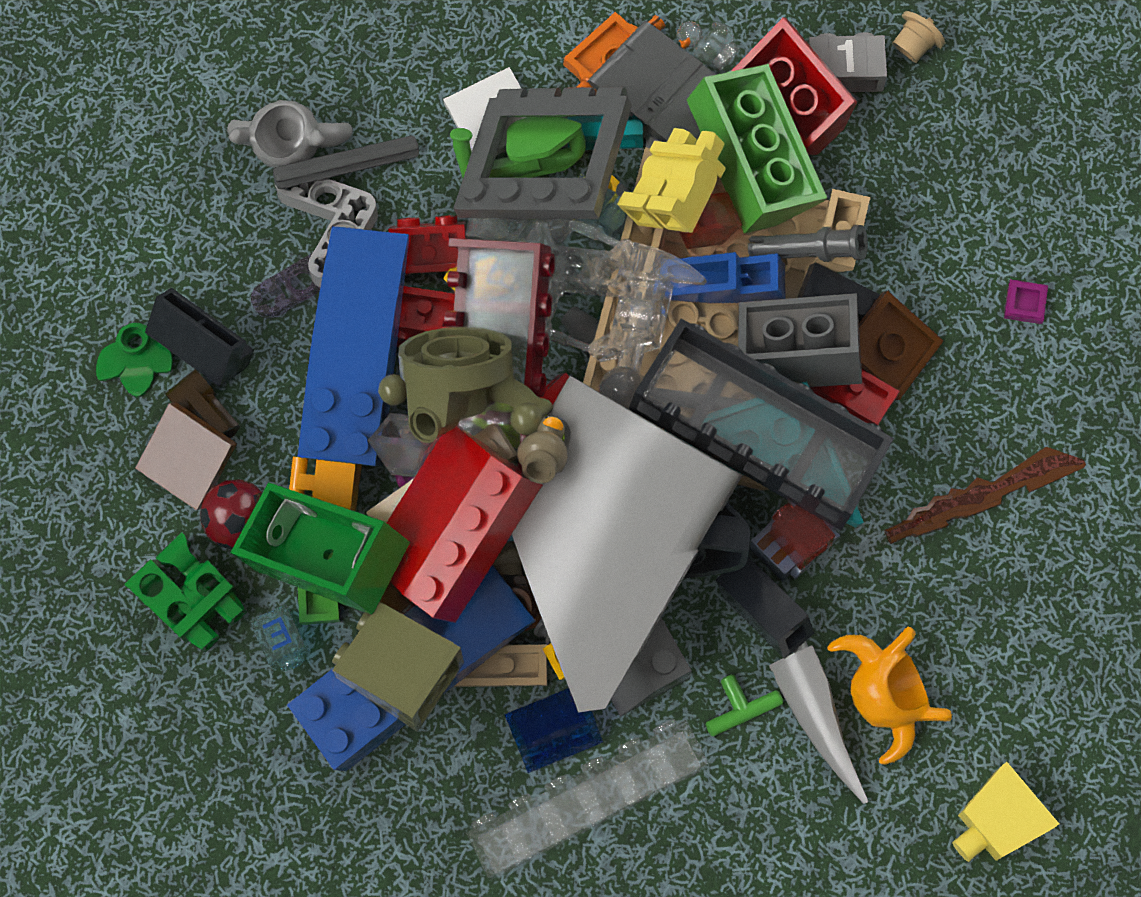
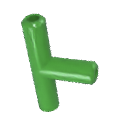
[705,674,783,737]

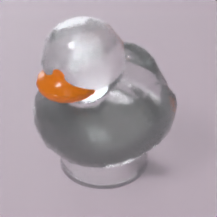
[677,21,740,71]

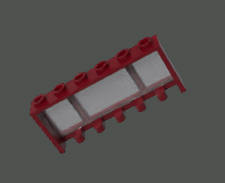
[435,238,555,470]

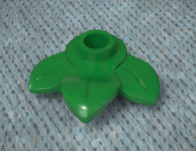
[96,323,173,398]

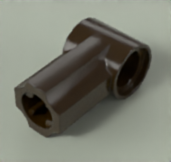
[165,369,240,439]

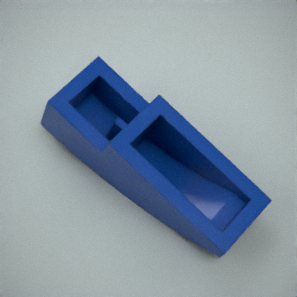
[661,252,786,303]

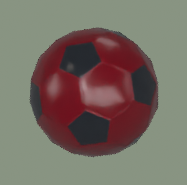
[200,479,263,549]

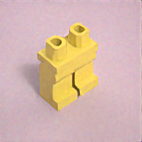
[617,128,726,233]

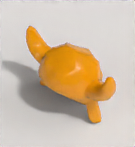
[827,627,952,765]

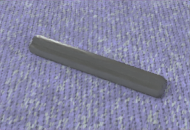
[273,135,419,189]

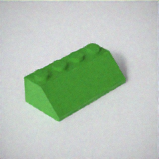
[686,64,827,234]

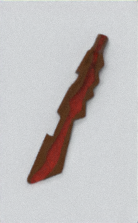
[884,447,1086,544]

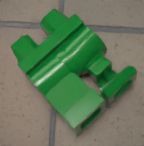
[124,532,247,652]

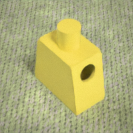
[952,762,1059,862]

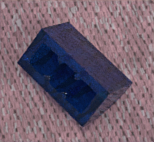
[504,688,603,773]

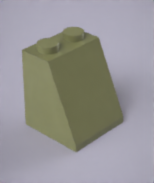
[332,602,464,732]

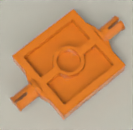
[563,12,665,92]

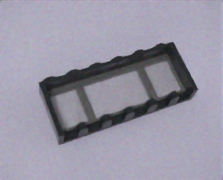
[629,318,894,530]

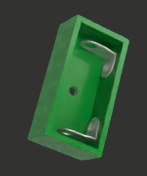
[230,482,410,615]

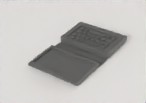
[587,21,716,142]

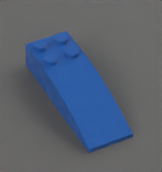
[298,226,410,466]
[287,564,536,771]

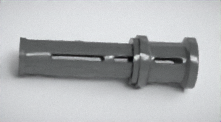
[748,225,868,262]

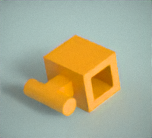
[289,457,362,511]

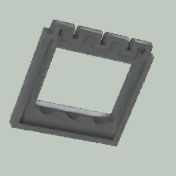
[453,87,632,219]

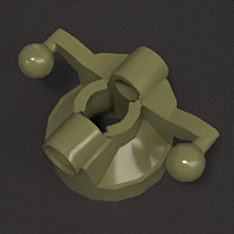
[378,327,553,443]

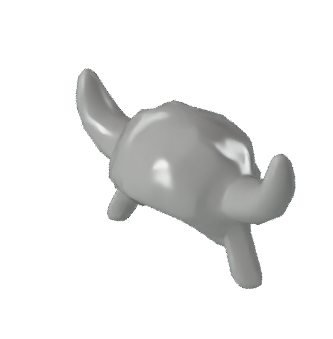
[227,100,353,168]

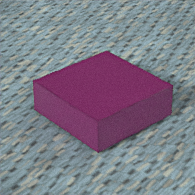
[1004,279,1048,324]

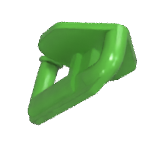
[450,117,586,178]

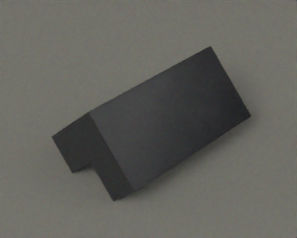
[145,288,254,386]

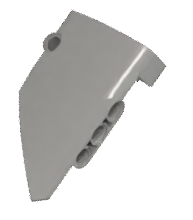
[512,376,742,712]

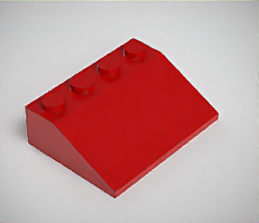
[386,425,543,623]

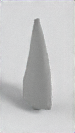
[769,641,869,804]

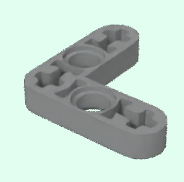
[275,178,378,287]

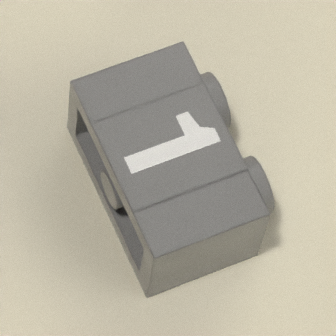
[808,32,887,92]

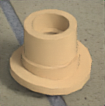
[892,11,945,63]

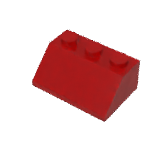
[731,17,857,155]

